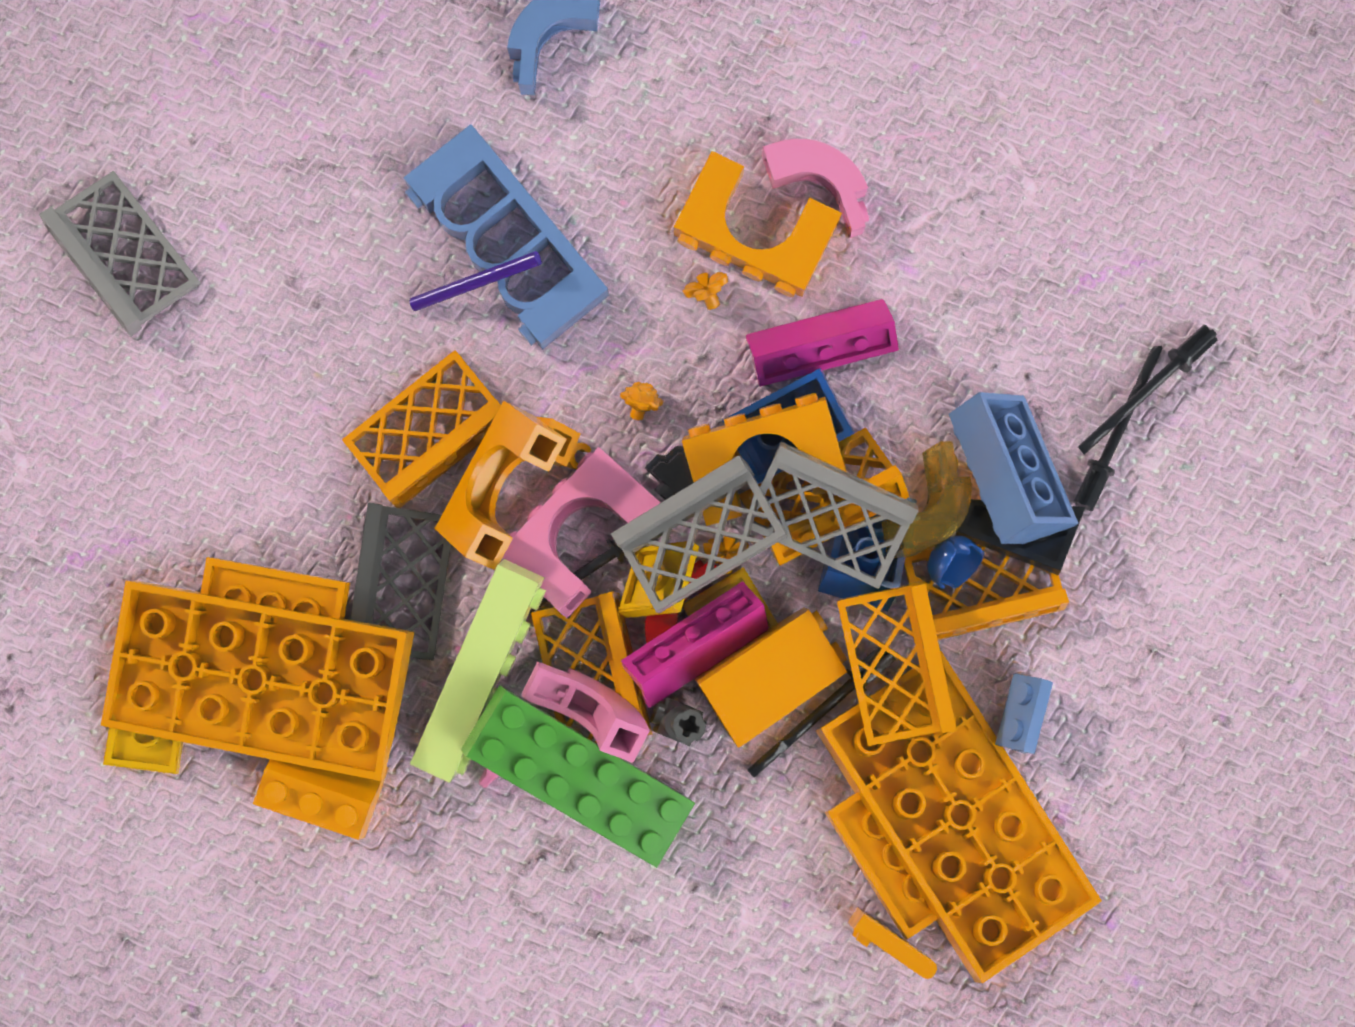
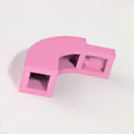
[762,139,869,238]
[522,662,650,763]

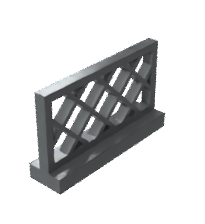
[350,503,451,661]

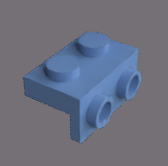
[995,674,1053,754]

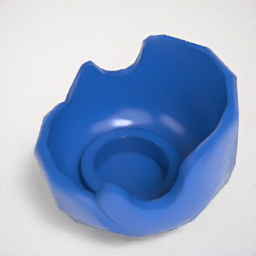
[926,536,984,589]

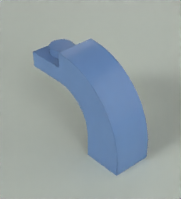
[507,0,600,96]

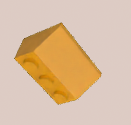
[253,759,389,840]

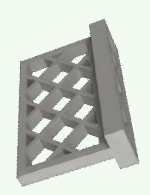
[39,171,200,337]
[742,442,919,589]
[611,455,788,614]

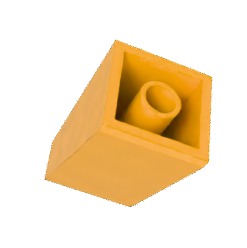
[694,607,847,748]

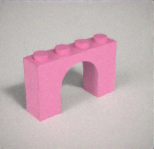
[503,447,661,618]

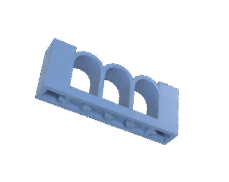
[404,124,609,350]

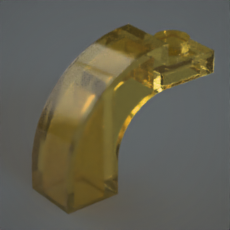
[882,441,972,558]

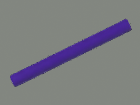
[409,251,542,311]

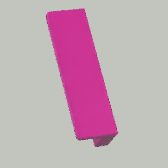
[746,299,899,387]
[621,581,769,708]

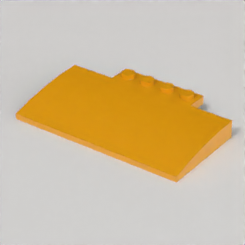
[101,557,414,781]
[815,651,1102,983]

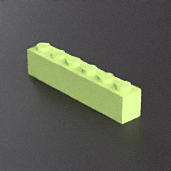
[410,559,546,783]

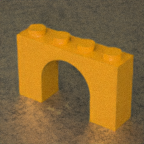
[674,151,842,297]
[682,393,847,526]
[435,401,567,570]

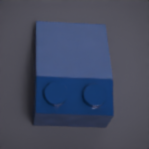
[722,368,855,484]
[818,498,917,612]

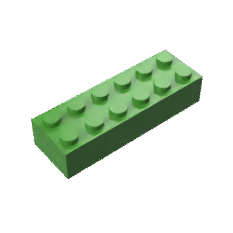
[460,685,695,868]

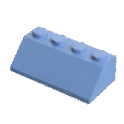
[949,392,1079,544]

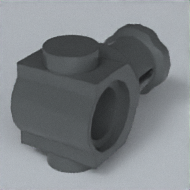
[650,697,706,746]

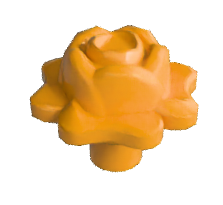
[620,382,664,421]

